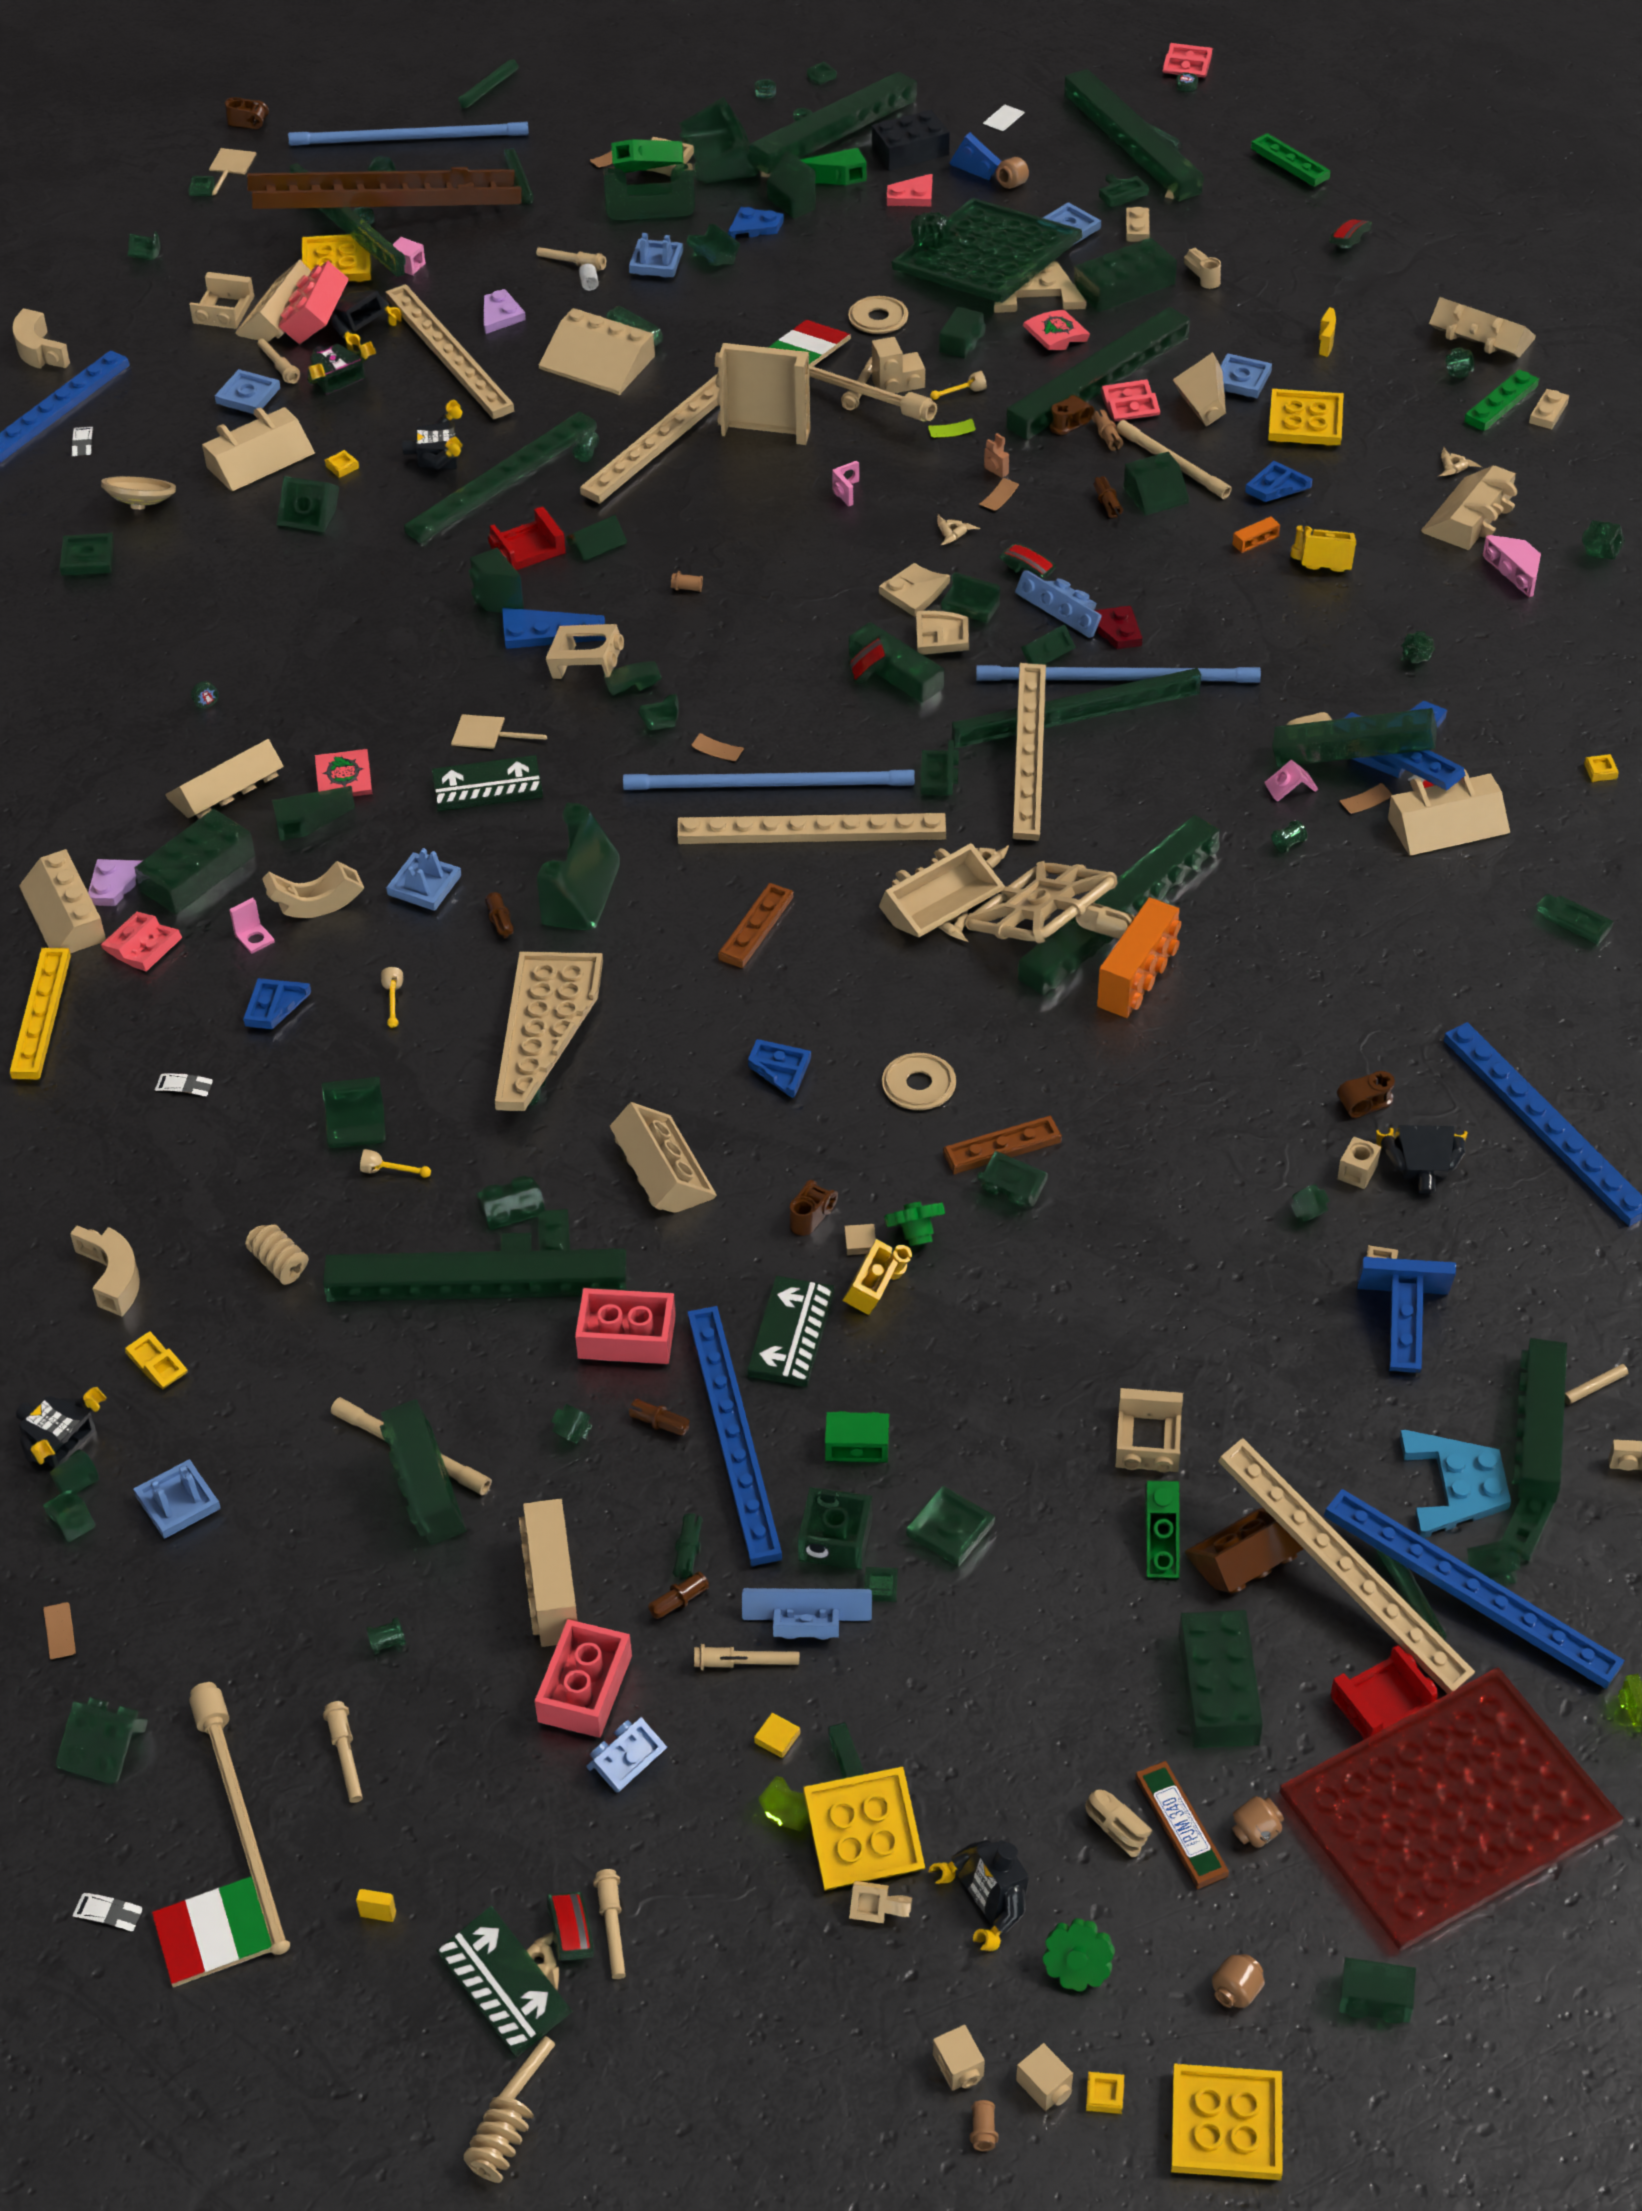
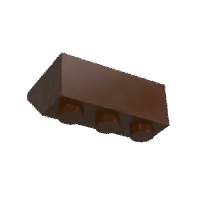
[1184,1508,1304,1593]

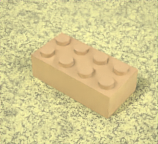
[519,1498,578,1647]

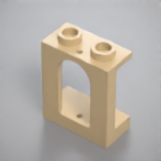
[190,272,254,329]
[546,624,624,679]
[1115,1388,1183,1472]

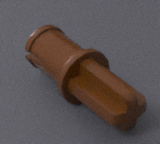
[1093,476,1123,518]
[485,892,514,938]
[629,1398,690,1436]
[648,1571,709,1619]

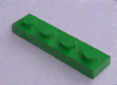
[1251,133,1331,187]
[1464,369,1539,431]

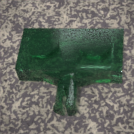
[1099,173,1149,208]

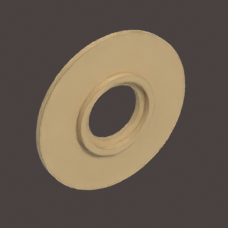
[848,296,908,334]
[882,1053,956,1110]

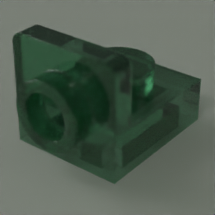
[43,1489,95,1542]
[1467,1540,1520,1584]

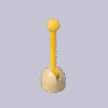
[930,371,987,400]
[381,967,403,1028]
[360,1149,431,1178]

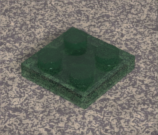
[60,533,114,575]
[906,1486,995,1567]

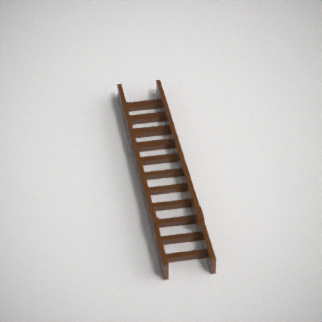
[247,167,521,209]

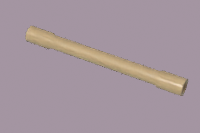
[1116,420,1232,499]
[331,1397,492,1495]

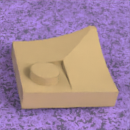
[879,563,950,617]
[916,611,969,655]

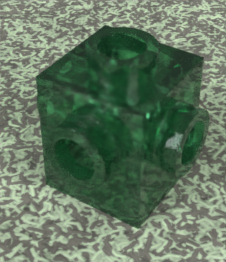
[1582,520,1625,560]

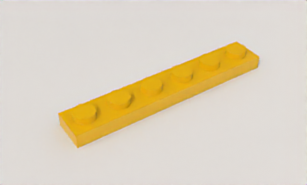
[10,948,71,1080]

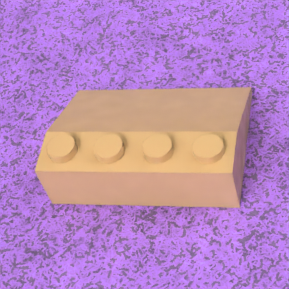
[539,308,655,395]

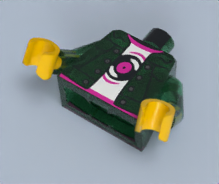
[307,341,376,395]

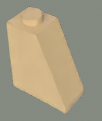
[1173,352,1226,427]

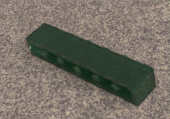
[1272,708,1437,767]
[1513,1338,1567,1503]

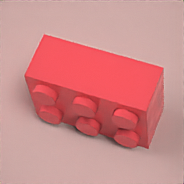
[278,261,349,345]
[575,1288,676,1364]
[535,1619,632,1738]

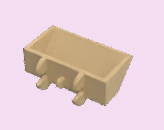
[1429,297,1536,358]
[202,407,315,492]
[1421,465,1517,550]
[1388,769,1510,856]
[879,843,1005,937]

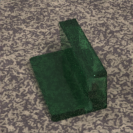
[566,515,627,560]

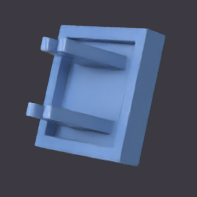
[629,233,683,277]
[386,848,461,911]
[133,1459,221,1539]

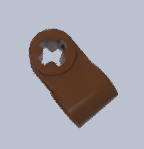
[225,97,269,129]
[1050,395,1095,435]
[1337,1071,1395,1118]
[790,1179,838,1236]

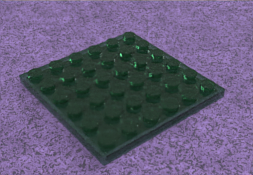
[891,198,1082,303]

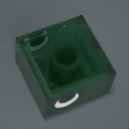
[798,1487,873,1570]

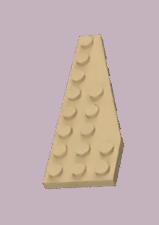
[495,952,603,1111]

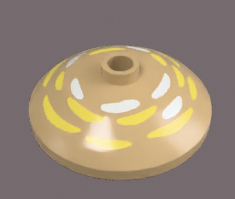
[101,476,176,509]

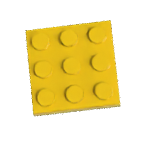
[302,233,371,282]
[1268,389,1344,446]
[803,1767,925,1891]
[1171,2064,1282,2180]

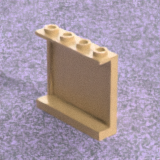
[715,343,810,445]

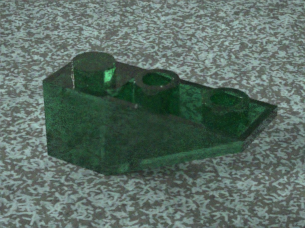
[272,786,355,841]

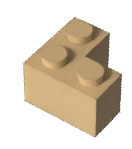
[872,337,925,393]

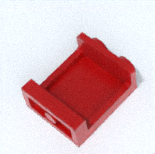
[488,506,566,572]
[1330,1645,1438,1746]

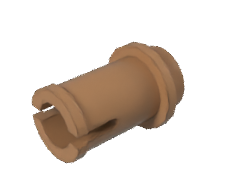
[671,571,703,592]
[970,2100,999,2151]

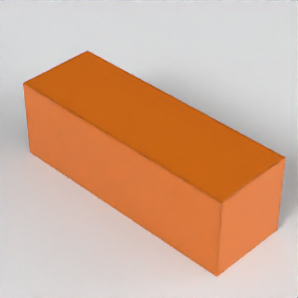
[1232,516,1280,553]

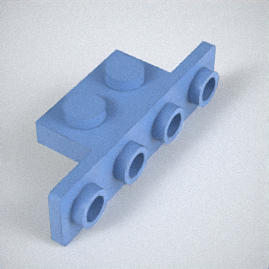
[1015,571,1101,637]
[742,1588,872,1640]

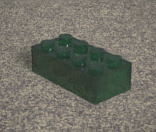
[1074,238,1177,312]
[134,809,255,915]
[380,1399,467,1545]
[1178,1610,1263,1748]

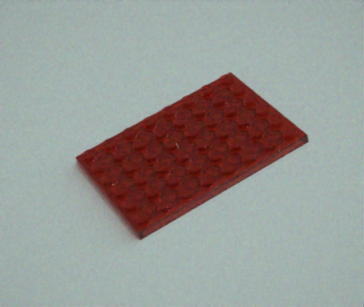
[1280,1667,1624,1952]

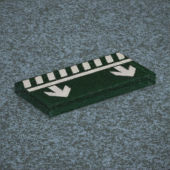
[432,755,543,811]
[747,1276,835,1387]
[436,1905,573,2057]

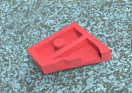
[887,174,933,207]

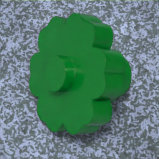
[884,1201,945,1247]
[1042,1918,1115,1991]

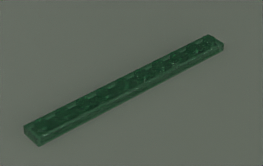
[290,163,406,277]
[404,411,597,543]
[952,668,1201,748]

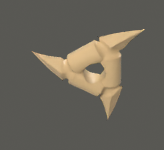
[1439,447,1483,476]
[937,514,981,546]
[976,845,1009,869]
[938,910,969,942]
[499,1929,559,1992]

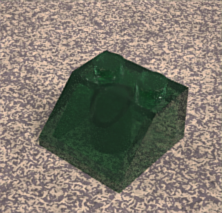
[1123,451,1189,516]
[277,476,339,532]
[469,548,524,613]

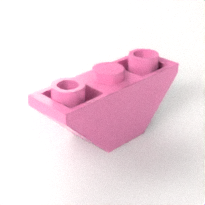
[1483,535,1541,598]

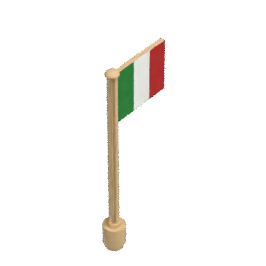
[768,320,937,422]
[152,1682,290,1987]

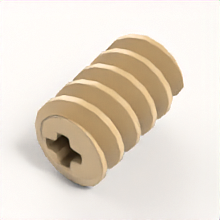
[245,1224,309,1285]
[463,2096,534,2183]

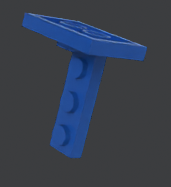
[1357,1257,1456,1373]

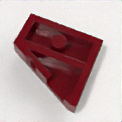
[1094,606,1143,649]

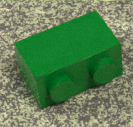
[825,1411,889,1463]

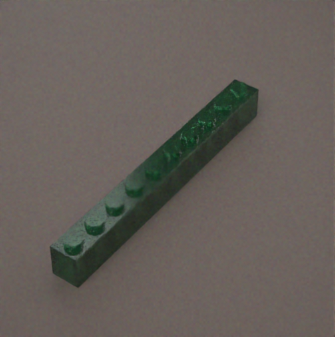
[1064,69,1204,201]
[749,72,917,174]
[1006,306,1190,440]
[1018,815,1220,996]
[323,1248,628,1302]

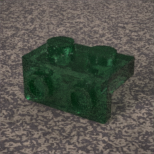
[686,224,740,266]
[941,572,1000,623]
[921,740,959,795]
[977,1151,1049,1207]
[476,1176,546,1230]

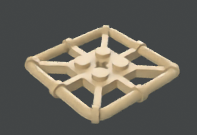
[965,861,1117,944]

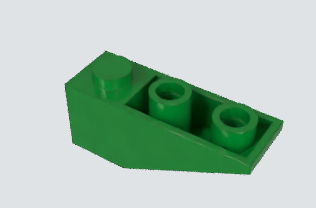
[611,139,684,174]
[795,148,867,185]
[1145,1481,1179,1578]

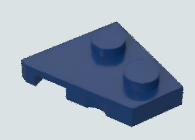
[949,133,1001,180]
[728,207,784,239]
[1245,461,1313,502]
[244,978,311,1029]
[748,1039,811,1098]

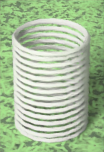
[579,264,599,291]

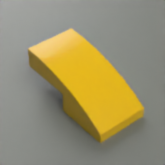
[1319,307,1336,357]
[125,1331,188,1389]

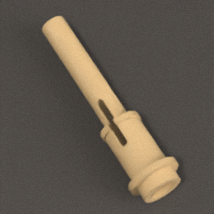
[536,247,606,272]
[257,339,300,384]
[841,357,872,410]
[694,1644,799,1670]
[323,1701,363,1803]
[593,1869,626,1979]

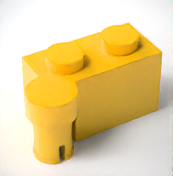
[1290,525,1356,572]
[843,1239,912,1315]

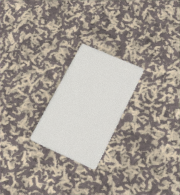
[983,105,1025,131]

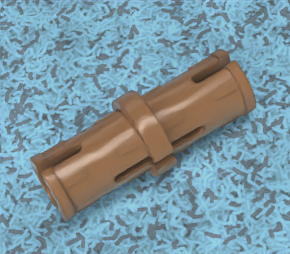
[1092,410,1123,451]

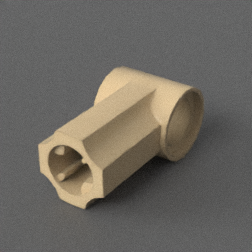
[1184,248,1221,289]

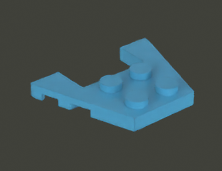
[1400,1430,1511,1538]

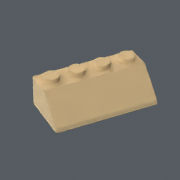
[235,260,311,342]
[165,739,284,819]
[19,849,106,953]
[610,1102,717,1213]

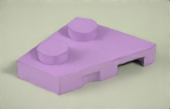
[484,289,526,334]
[88,859,150,906]

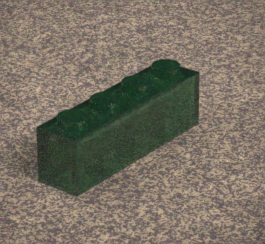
[849,622,944,703]

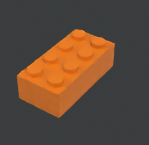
[1097,897,1181,1018]

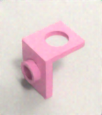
[832,461,859,506]
[1265,759,1318,802]
[229,898,275,954]

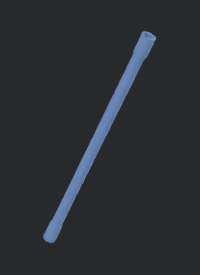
[288,122,529,146]
[976,665,1261,683]
[623,770,914,790]

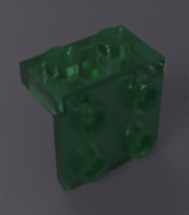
[322,1077,386,1148]
[56,1697,148,1783]

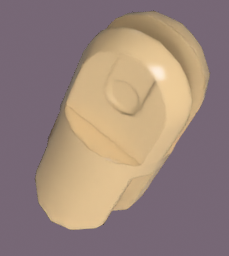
[1075,903,1135,939]
[1085,1790,1153,1857]

